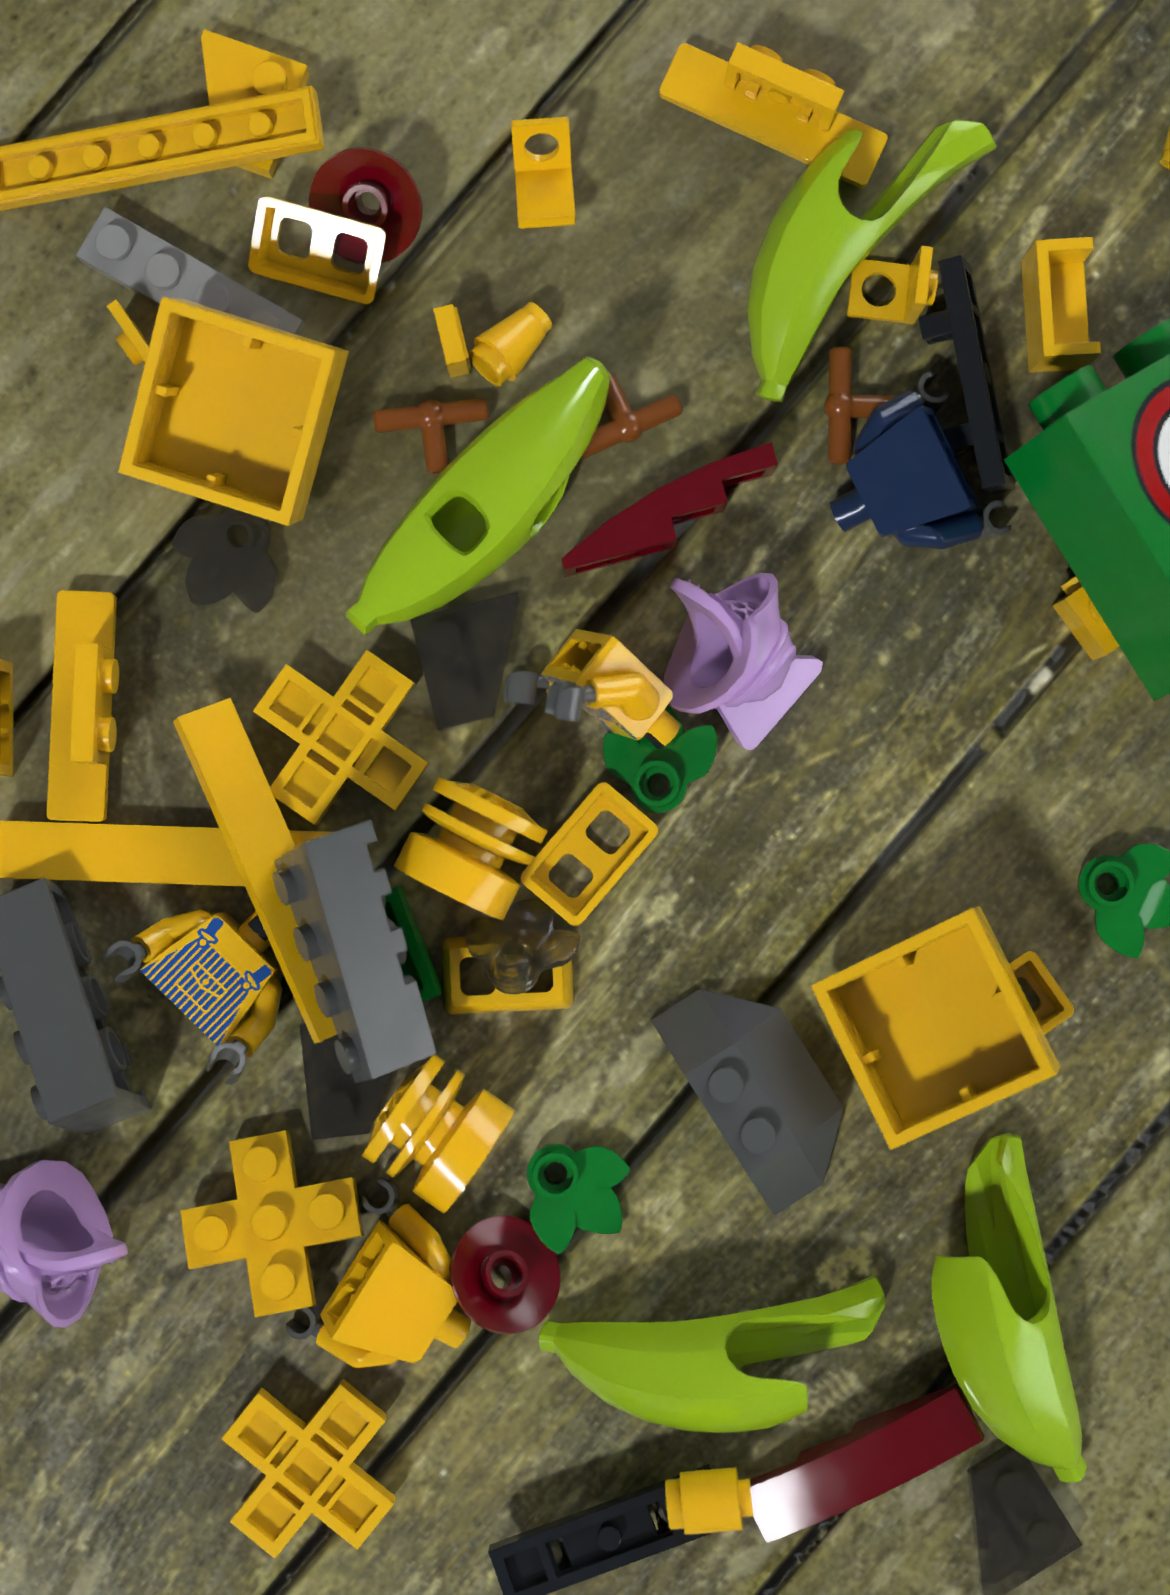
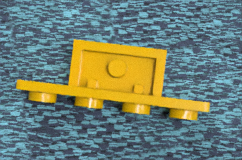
[659,42,888,189]
[47,590,119,822]

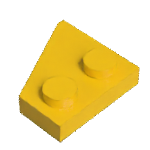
[201,29,310,179]

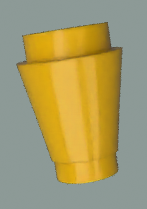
[468,302,552,387]

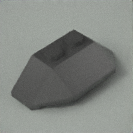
[650,989,844,1215]

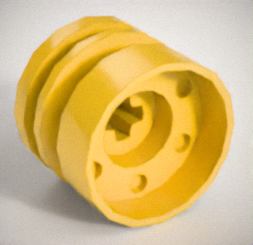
[394,777,548,921]
[361,1054,515,1214]

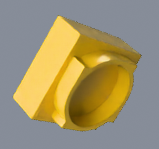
[118,296,349,526]
[811,906,1061,1150]

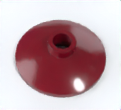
[308,147,423,264]
[450,1215,561,1334]

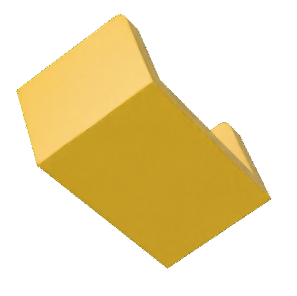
[1021,237,1101,373]

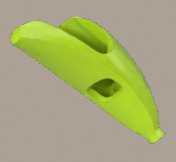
[747,119,997,402]
[345,357,611,636]
[931,1133,1087,1483]
[538,1274,886,1433]

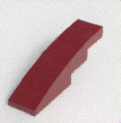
[561,442,778,578]
[750,1384,985,1543]

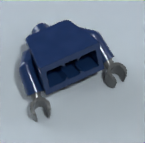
[830,371,1012,550]

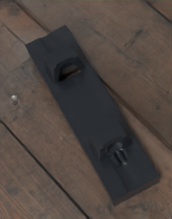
[918,255,1014,494]
[488,1464,712,1595]

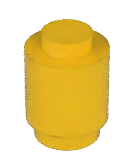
[665,1467,754,1535]

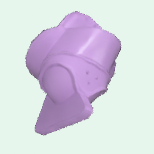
[664,573,823,750]
[0,1160,128,1328]

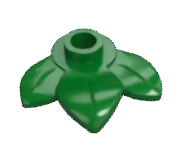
[603,705,718,813]
[1077,844,1170,958]
[527,1143,630,1254]

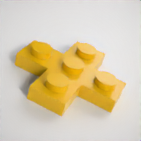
[253,650,430,825]
[180,1130,365,1317]
[221,1379,396,1559]

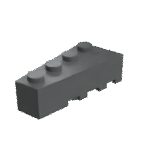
[273,820,437,1083]
[0,878,152,1135]

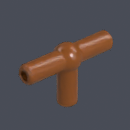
[824,347,895,465]
[581,372,683,459]
[373,397,489,474]

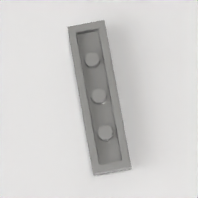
[76,206,305,335]

